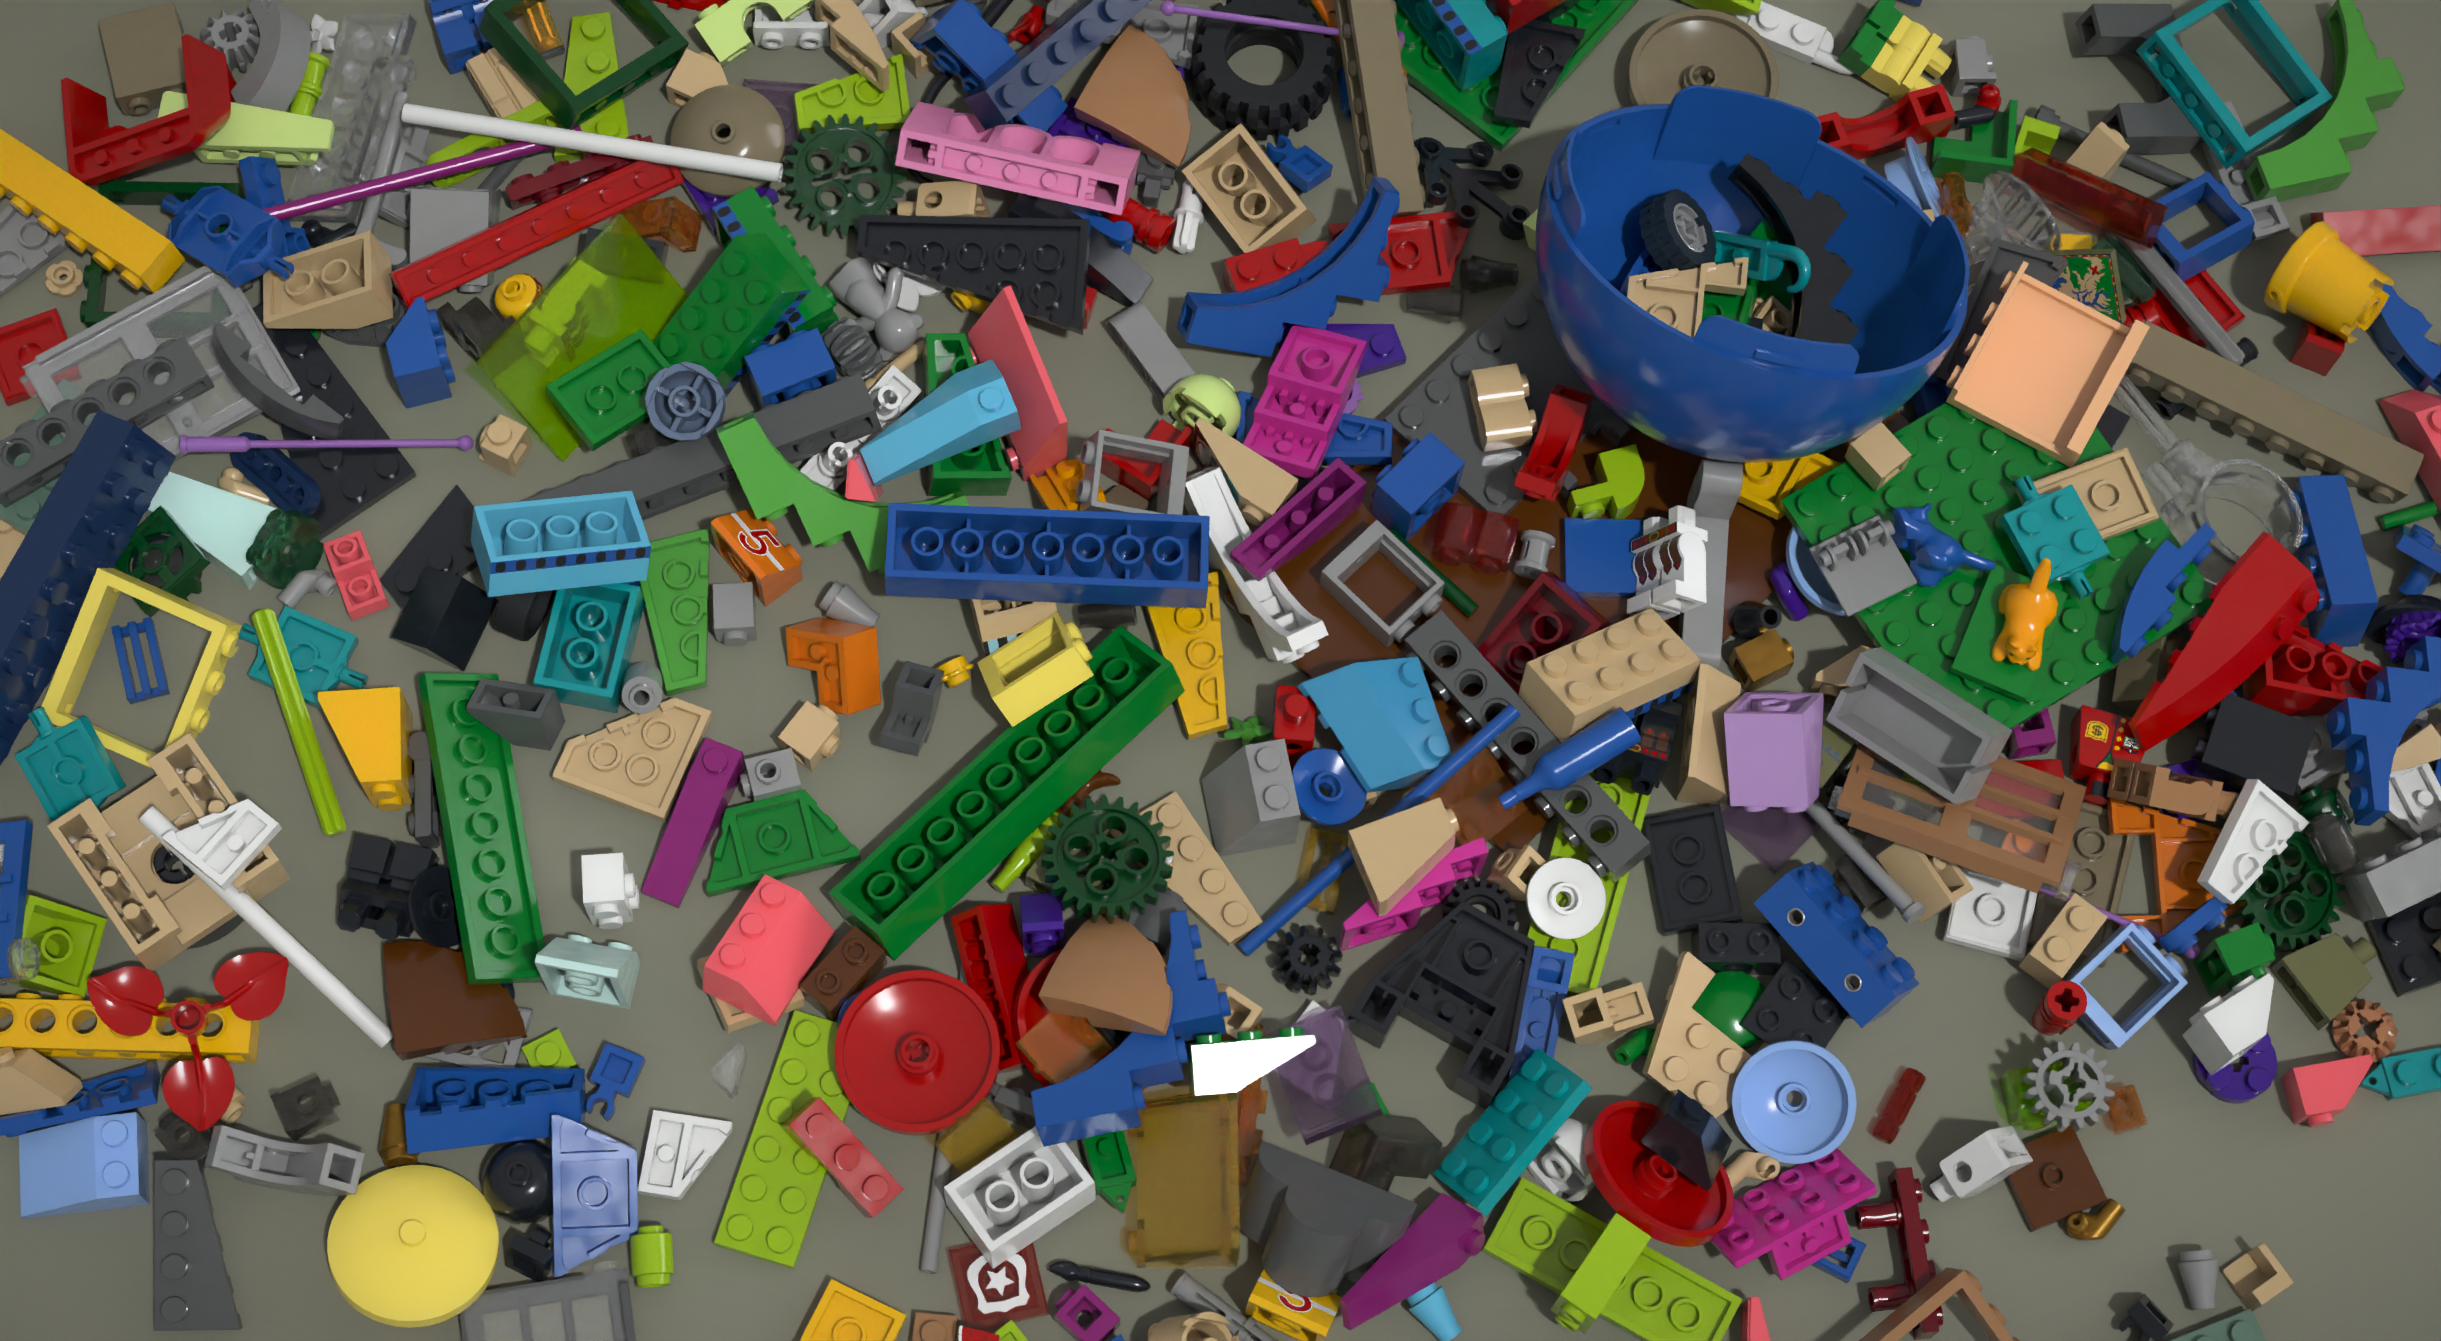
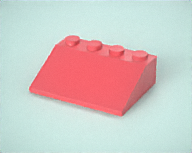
[968,285,1068,482]

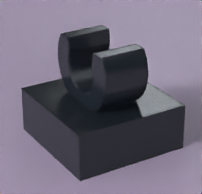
[505,1226,553,1282]
[2119,1293,2174,1341]

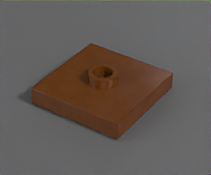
[2006,1125,2108,1232]

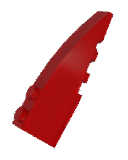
[2129,532,2321,751]

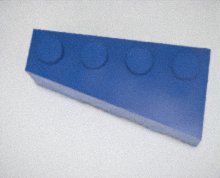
[909,0,1068,132]
[2286,475,2379,647]
[404,1067,586,1154]

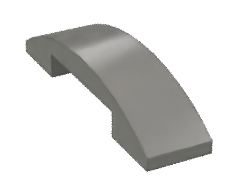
[2201,101,2290,241]

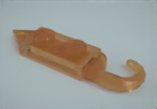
[1234,1023,1268,1187]

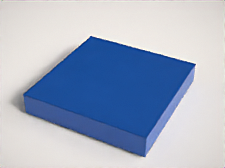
[1563,518,1643,598]

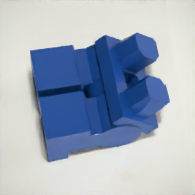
[427,0,511,75]

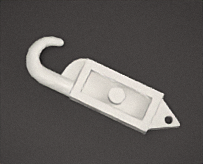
[1729,1,1856,75]

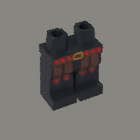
[1594,700,1684,796]

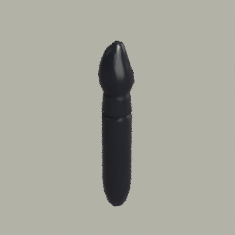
[1049,1261,1151,1292]

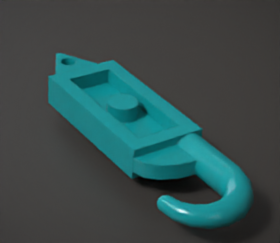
[1713,231,1811,293]
[2359,1047,2441,1101]

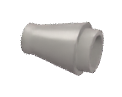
[819,581,880,626]
[2176,1249,2218,1310]

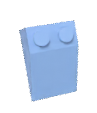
[19,1112,150,1219]

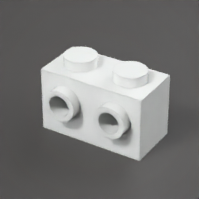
[581,852,640,929]

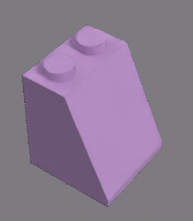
[1724,692,1824,813]

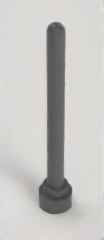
[2034,104,2193,189]

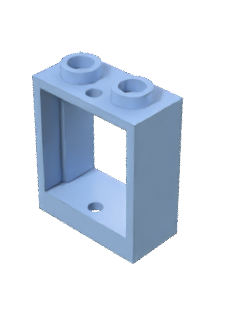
[2063,922,2188,1050]

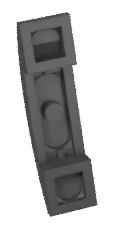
[212,322,345,440]

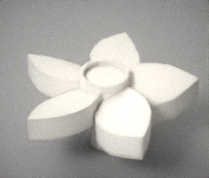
[309,14,338,54]

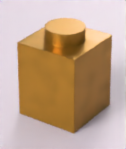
[1728,629,1794,692]

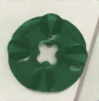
[246,509,324,589]

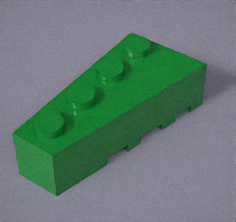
[922,333,1012,496]

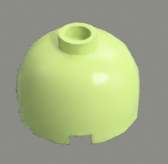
[1163,373,1241,444]

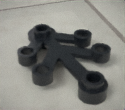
[1414,137,1531,240]

